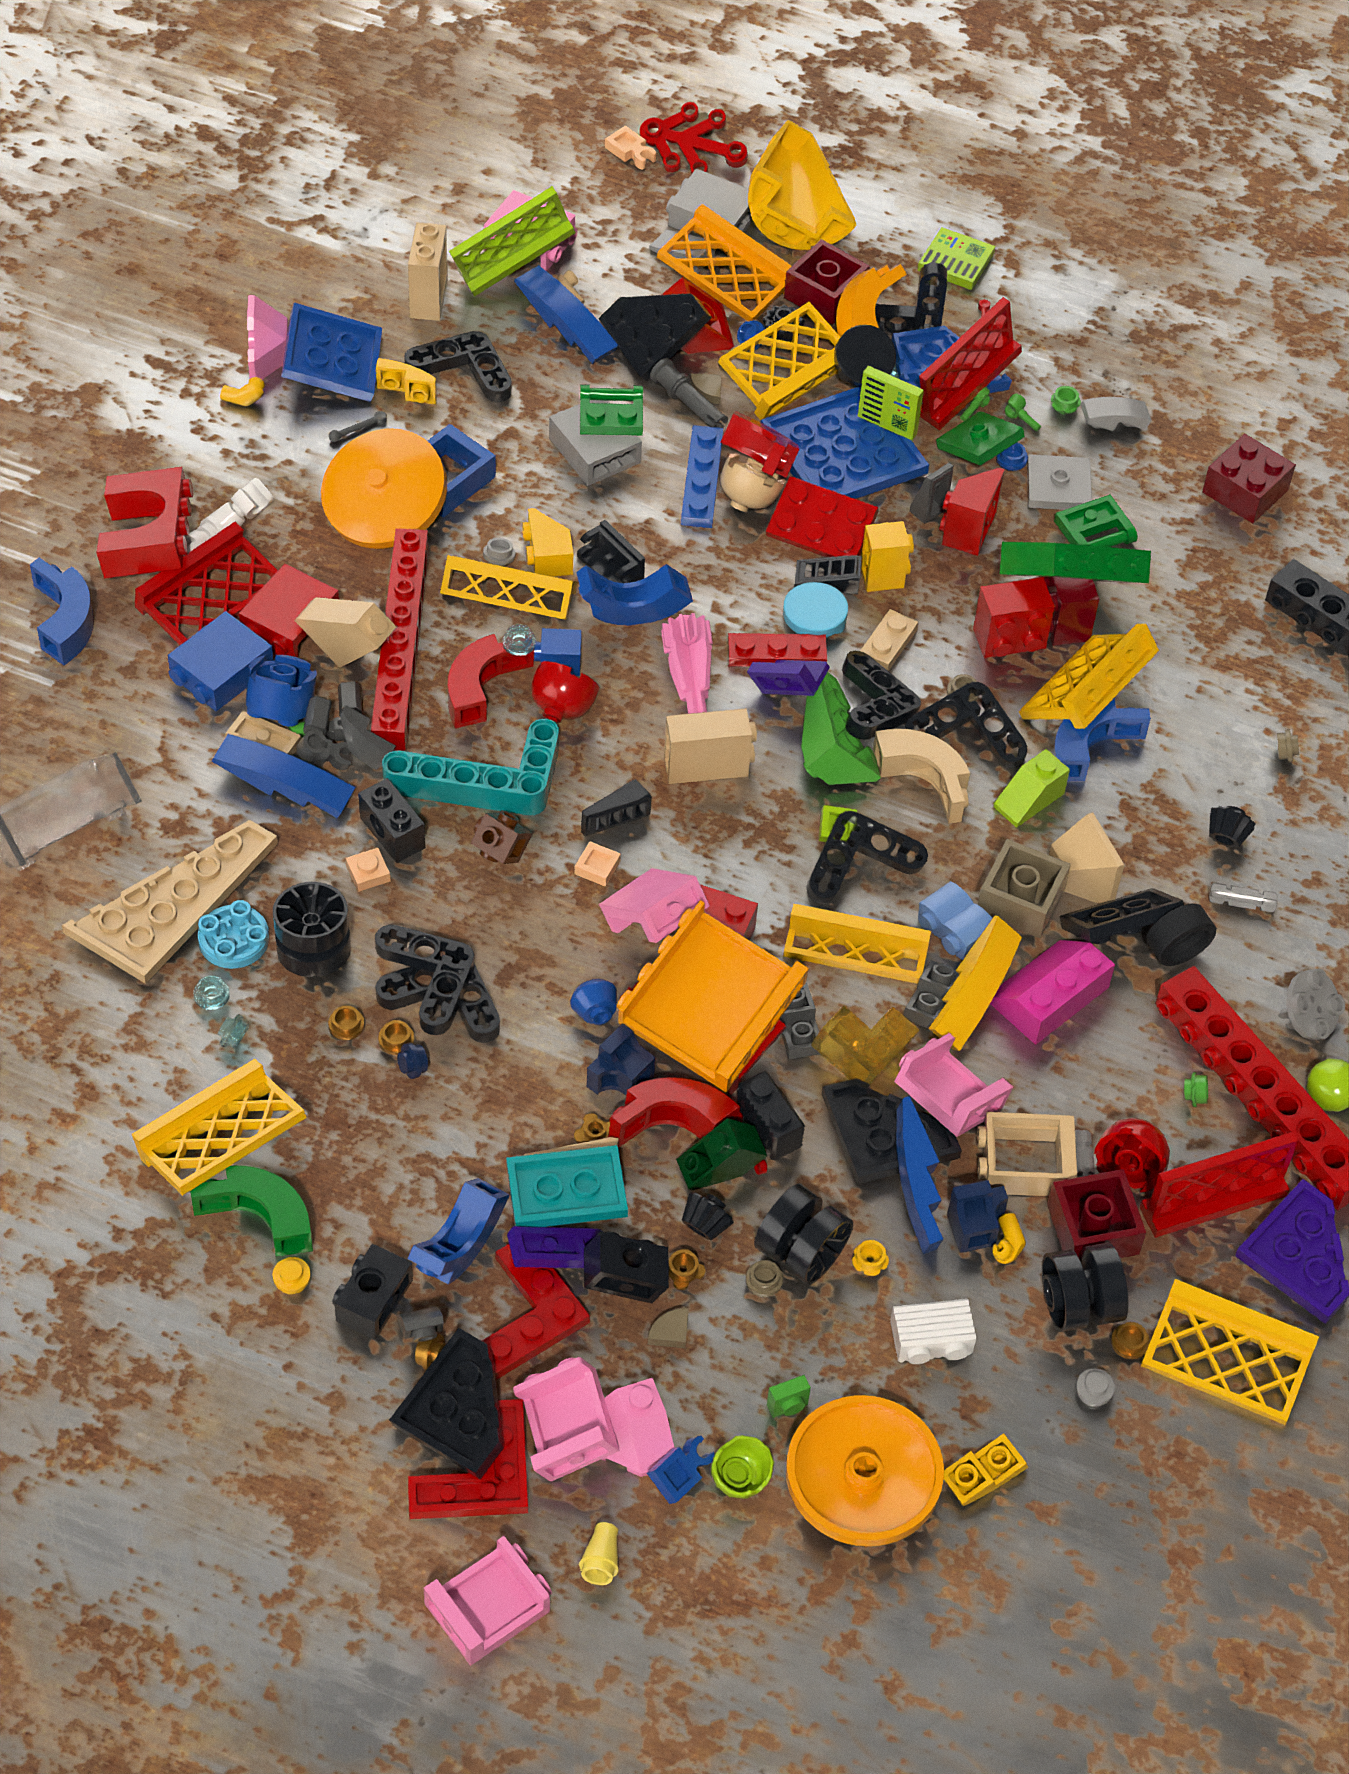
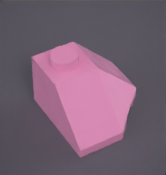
[247,295,288,380]
[601,1378,675,1477]

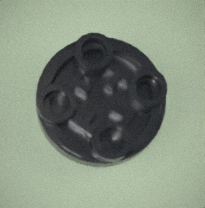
[834,325,896,387]

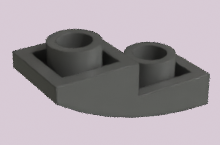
[903,960,959,1028]
[779,983,824,1059]
[397,1306,444,1342]

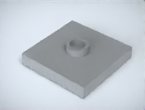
[1027,454,1092,510]

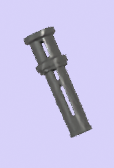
[650,358,728,428]

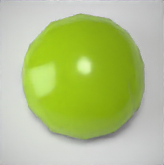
[1306,1058,1349,1112]
[711,1435,774,1499]

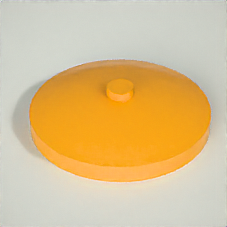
[321,428,447,549]
[786,1395,944,1547]

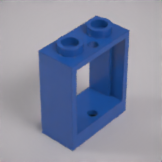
[428,424,496,518]

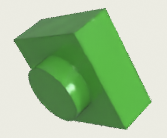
[767,1375,811,1418]

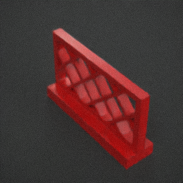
[919,297,1022,431]
[135,522,278,645]
[1139,1132,1298,1238]

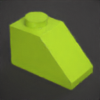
[993,749,1070,828]

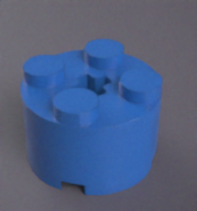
[246,655,317,727]

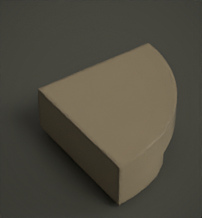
[690,373,721,404]
[647,1308,689,1348]

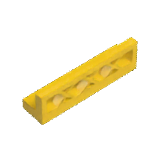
[440,555,578,620]
[783,903,931,984]

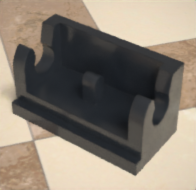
[577,520,645,583]

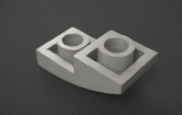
[1081,397,1152,431]

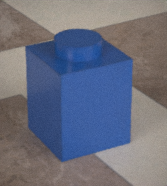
[534,628,581,676]

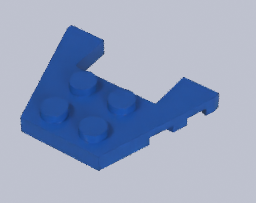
[891,325,1012,404]

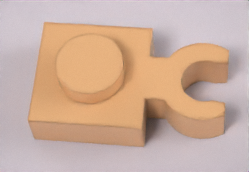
[605,126,656,170]

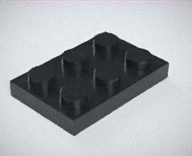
[1060,888,1184,944]

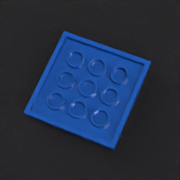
[761,387,929,499]

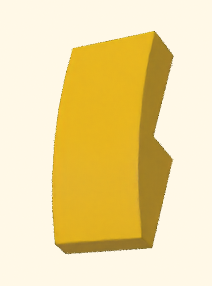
[376,358,437,404]
[944,1433,1028,1506]

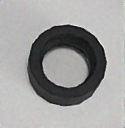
[1146,903,1217,966]

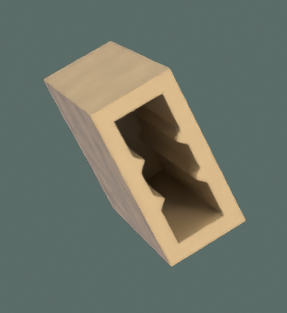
[664,708,757,784]

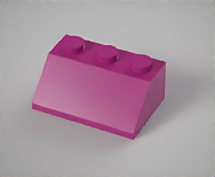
[990,940,1115,1045]

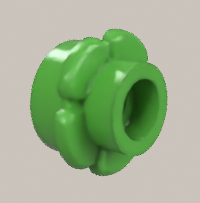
[1051,386,1081,414]
[1184,1072,1208,1107]

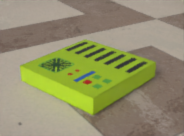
[917,227,996,290]
[858,366,924,440]

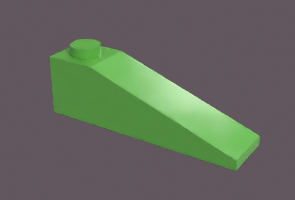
[801,672,881,785]

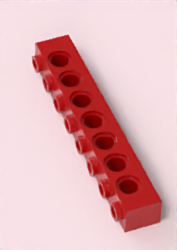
[371,528,429,751]
[1155,966,1349,1211]

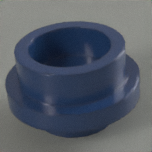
[397,1043,428,1079]

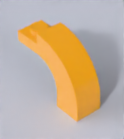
[836,264,907,337]

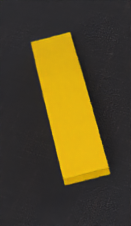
[928,915,1022,1051]

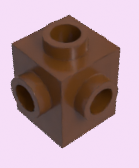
[471,810,533,864]

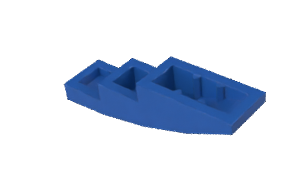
[514,265,618,365]
[211,734,355,818]
[896,1096,943,1255]

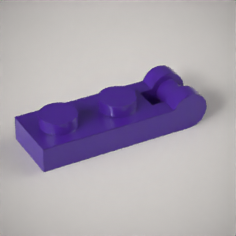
[507,1226,603,1268]

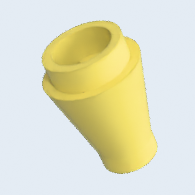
[579,1522,618,1585]

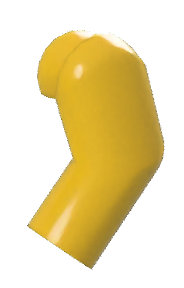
[220,377,265,407]
[992,1213,1026,1264]

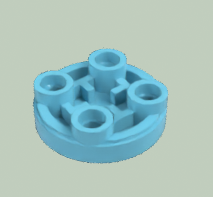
[783,582,848,637]
[198,900,269,969]

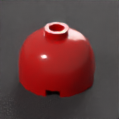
[531,661,600,723]
[1094,1118,1170,1192]

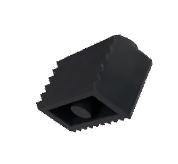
[737,1071,805,1161]

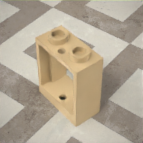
[408,222,448,321]
[976,1112,1077,1196]

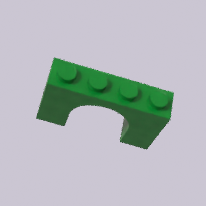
[1000,542,1151,583]

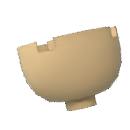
[721,454,786,512]

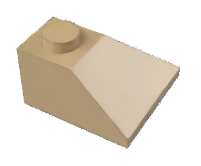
[1049,812,1124,904]

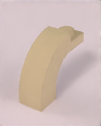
[873,729,970,824]

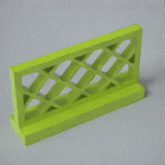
[449,186,576,297]

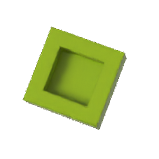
[819,805,857,842]

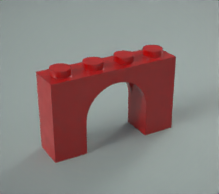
[96,466,193,579]

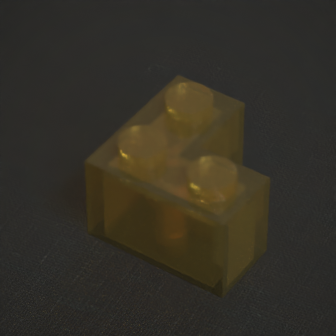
[811,1006,919,1086]

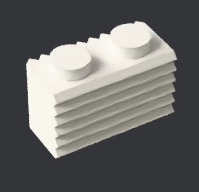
[890,1299,976,1364]

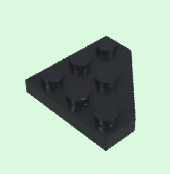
[598,293,712,381]
[822,1078,962,1184]
[389,1328,504,1480]

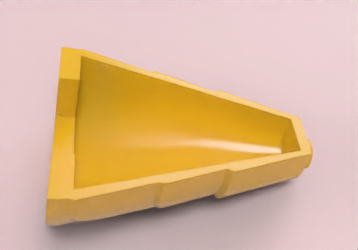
[748,120,856,250]

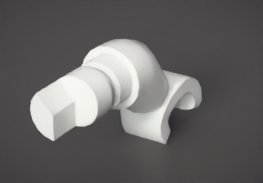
[183,478,273,556]

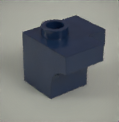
[586,1023,655,1095]
[947,1180,1008,1253]

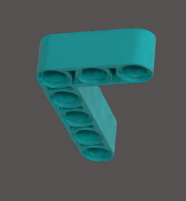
[382,719,559,815]

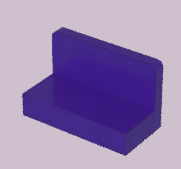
[747,660,830,696]

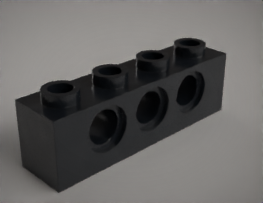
[1265,559,1349,655]

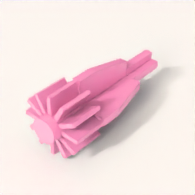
[661,613,713,714]

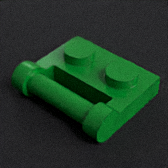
[580,384,643,436]
[1054,494,1138,547]

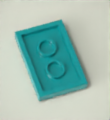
[506,1145,628,1227]

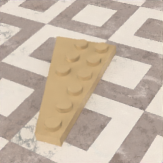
[62,820,278,984]

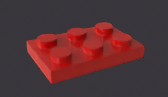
[765,476,879,557]

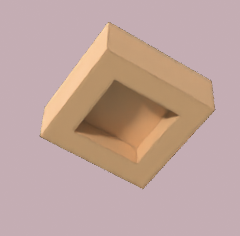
[574,841,621,887]
[346,848,391,892]

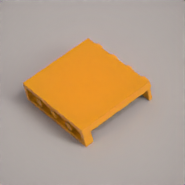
[617,900,809,1092]

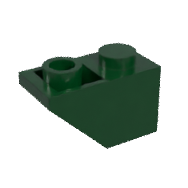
[676,1118,767,1191]

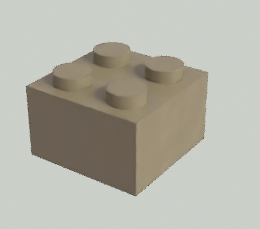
[978,839,1071,938]

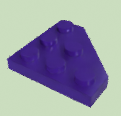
[1235,1179,1349,1324]

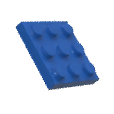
[281,303,382,402]

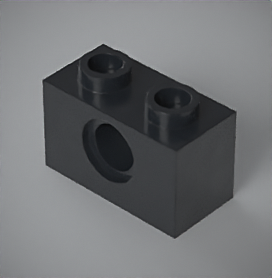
[358,778,426,864]
[584,1231,669,1304]
[332,1244,413,1340]

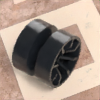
[273,882,351,977]
[754,1183,853,1285]
[1042,1242,1128,1332]

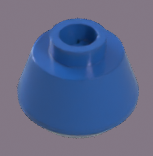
[570,979,617,1025]

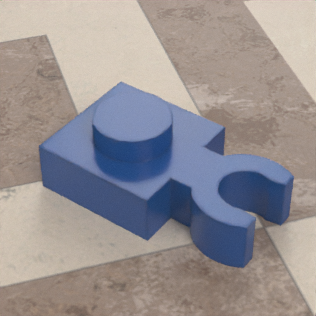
[647,1436,715,1504]

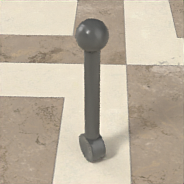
[329,411,387,442]

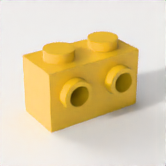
[861,521,914,592]

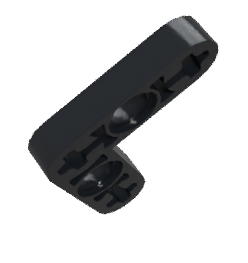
[875,262,947,335]
[404,331,512,403]
[842,651,921,740]
[905,682,1027,768]
[806,811,928,904]
[375,925,474,1035]
[375,956,500,1043]

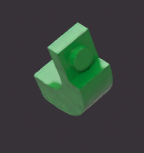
[190,1165,313,1257]

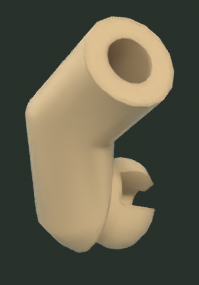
[557,270,585,304]

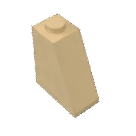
[294,597,396,668]

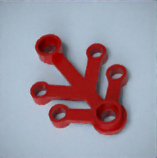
[640,102,748,175]

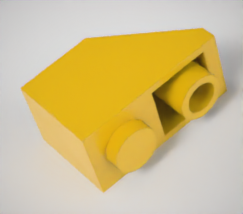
[522,508,574,577]

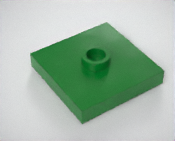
[936,411,1025,466]

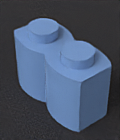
[918,881,992,960]

